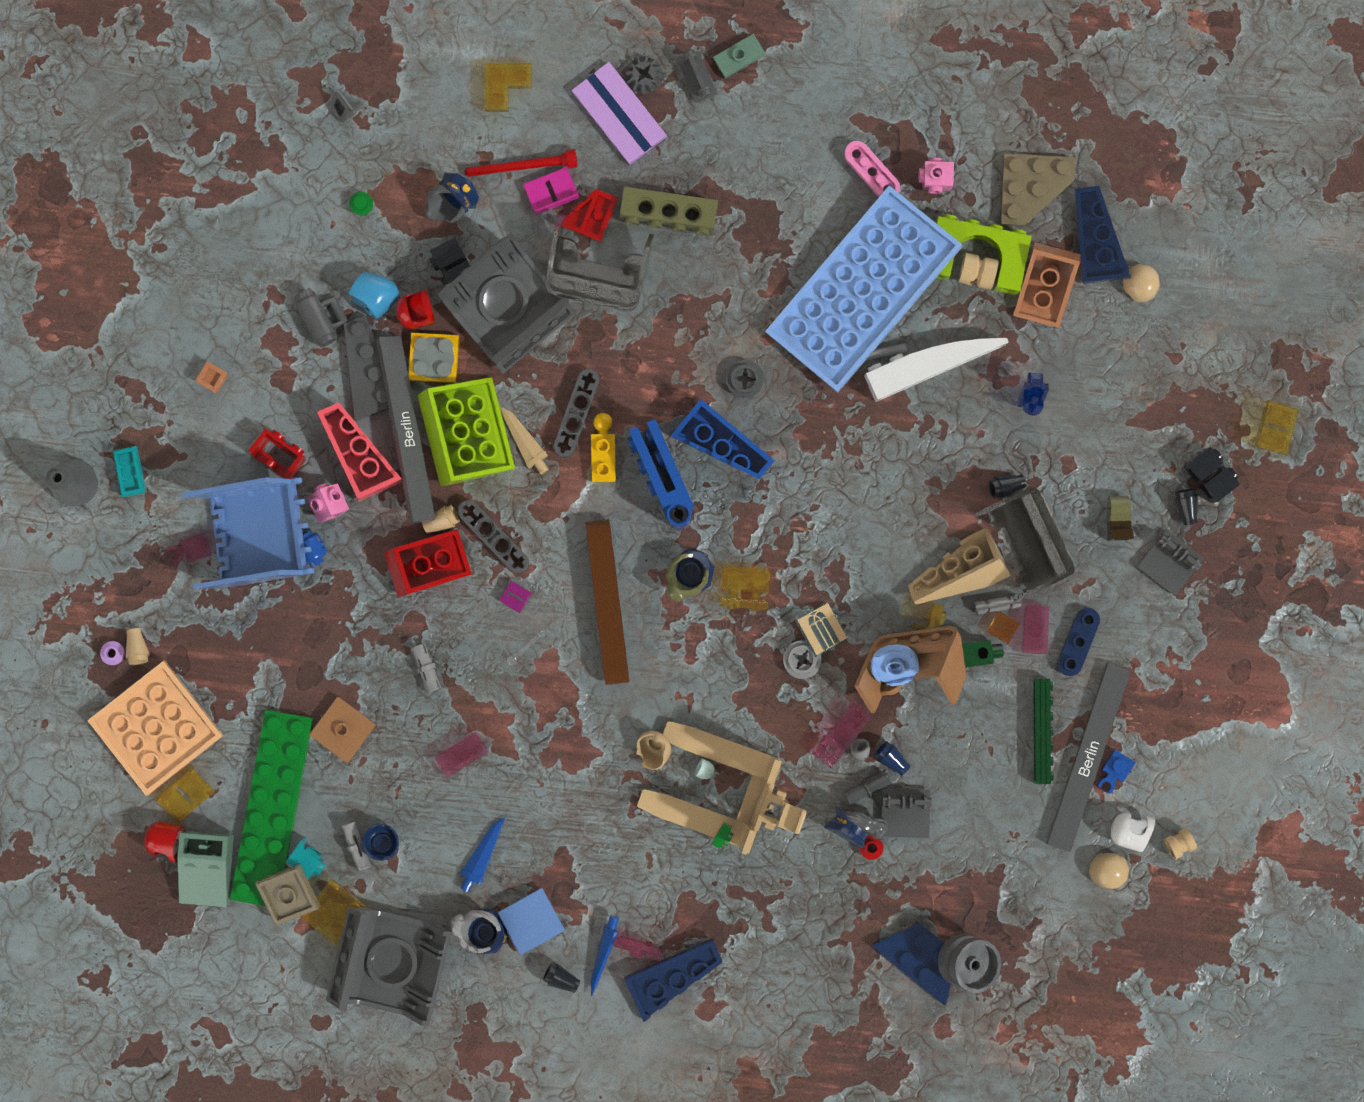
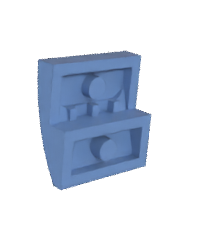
[497,888,565,955]

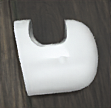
[1111,812,1155,852]

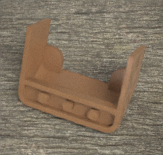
[854,626,966,713]

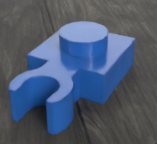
[1097,749,1136,794]

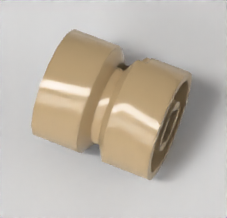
[958,252,998,290]

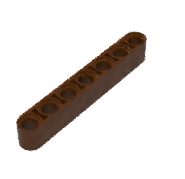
[585,519,630,685]

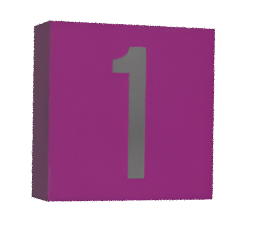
[499,580,532,613]

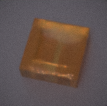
[987,611,1020,644]

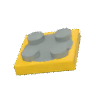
[408,333,459,384]

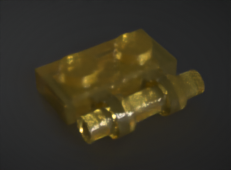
[720,566,771,612]

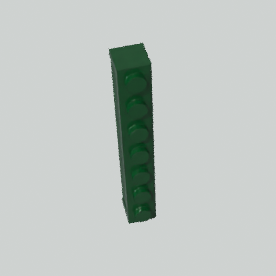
[1033,679,1054,784]

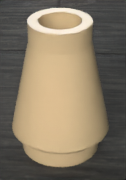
[422,505,459,534]
[126,628,150,665]

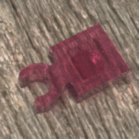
[166,533,212,564]

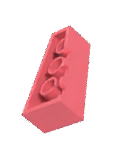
[317,402,402,502]

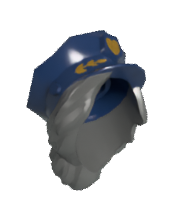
[424,172,479,223]
[824,806,888,849]

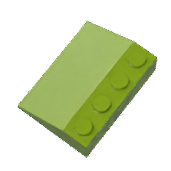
[417,377,515,487]

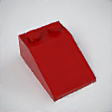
[384,529,472,598]

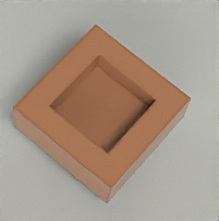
[195,361,229,394]

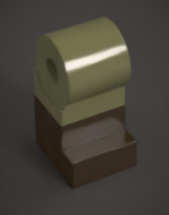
[1107,496,1134,541]

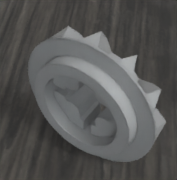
[783,640,821,679]

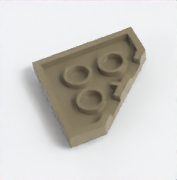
[1000,154,1075,227]

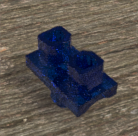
[1018,373,1049,416]

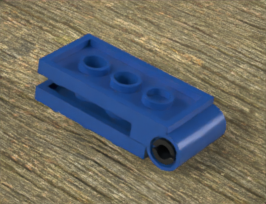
[627,419,694,529]

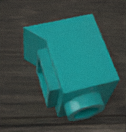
[286,838,326,879]

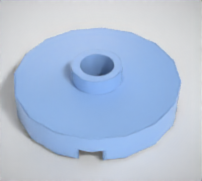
[871,644,919,686]

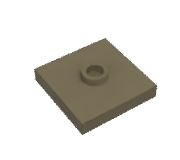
[255,864,320,926]

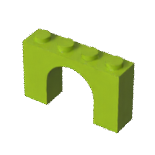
[935,214,1032,295]

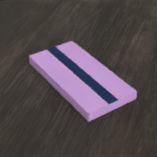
[572,62,667,166]

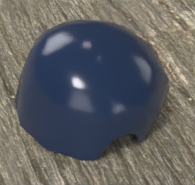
[362,823,399,861]

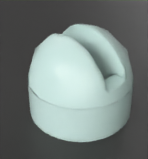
[695,758,714,779]

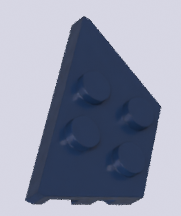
[872,922,951,1006]

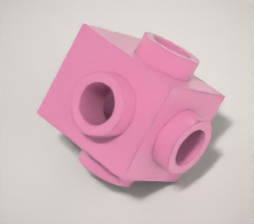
[918,158,954,194]
[307,483,349,523]

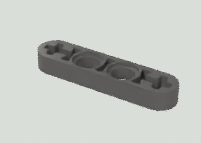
[554,369,600,458]
[458,500,530,574]

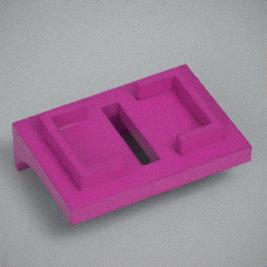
[523,167,579,215]

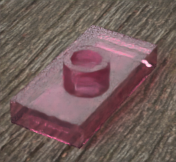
[1022,605,1049,654]
[435,732,489,778]
[614,935,663,961]

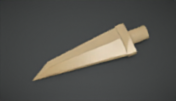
[499,406,549,475]

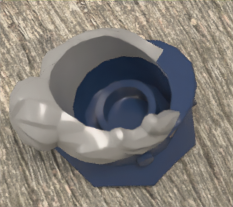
[450,909,508,955]

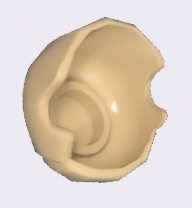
[1123,264,1160,302]
[636,730,671,770]
[1089,853,1129,889]

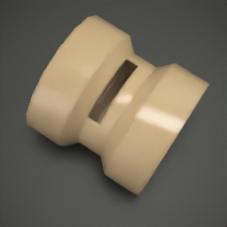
[1164,827,1197,860]

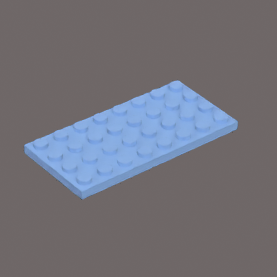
[765,185,963,393]

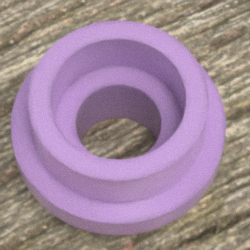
[100,641,125,665]

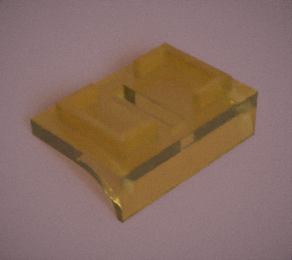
[1254,400,1299,455]
[155,765,215,823]

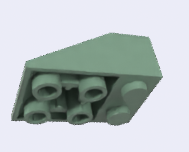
[178,831,234,907]

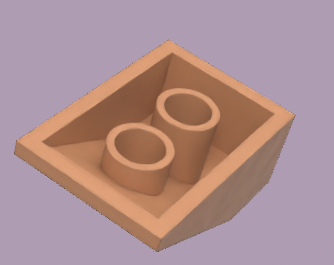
[1013,242,1080,328]

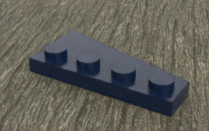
[1075,186,1131,284]
[624,938,723,1022]

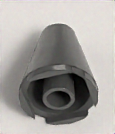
[46,459,98,507]

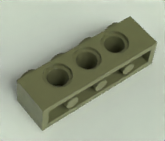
[620,187,718,235]

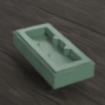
[713,34,765,79]

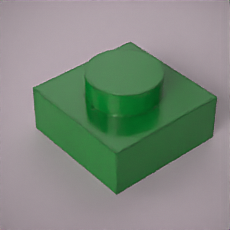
[712,822,734,849]

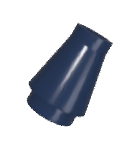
[875,741,911,776]

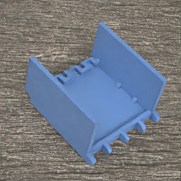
[181,477,314,589]

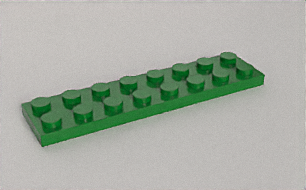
[230,710,314,906]

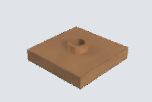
[309,696,377,764]

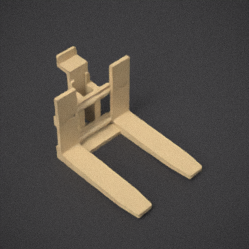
[637,721,807,855]

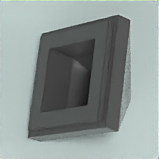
[328,90,354,123]

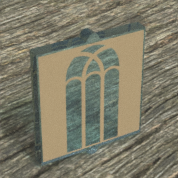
[795,602,848,657]

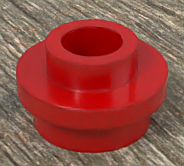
[859,836,884,860]

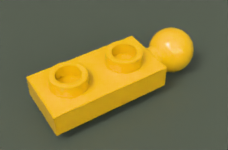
[591,413,616,482]

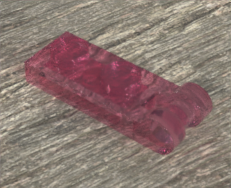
[812,701,872,768]

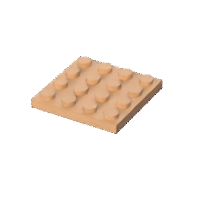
[87,661,224,796]

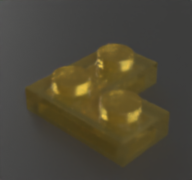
[484,63,532,112]

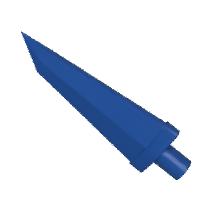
[460,816,506,892]
[591,915,619,997]

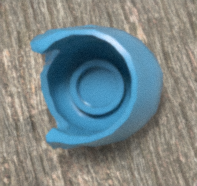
[348,272,400,319]

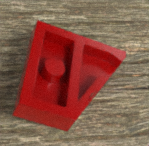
[558,189,618,243]

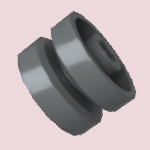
[938,933,1001,993]

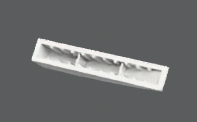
[864,338,1008,402]

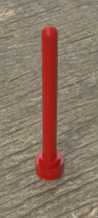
[464,149,578,177]

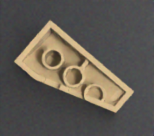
[908,527,1011,605]

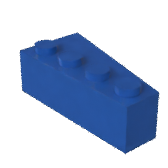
[671,399,776,479]

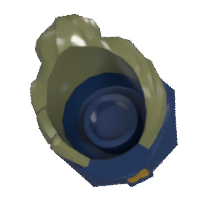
[665,549,714,602]

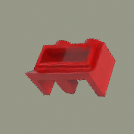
[248,428,306,479]

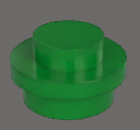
[349,192,373,216]

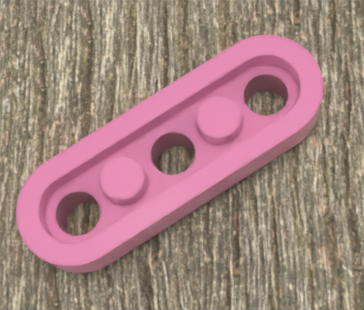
[844,141,900,197]

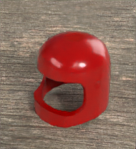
[396,290,435,329]
[144,821,186,863]

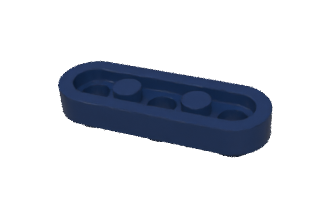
[1057,608,1100,676]

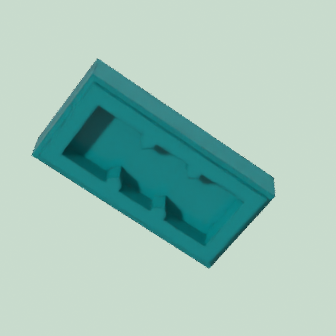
[112,446,147,498]

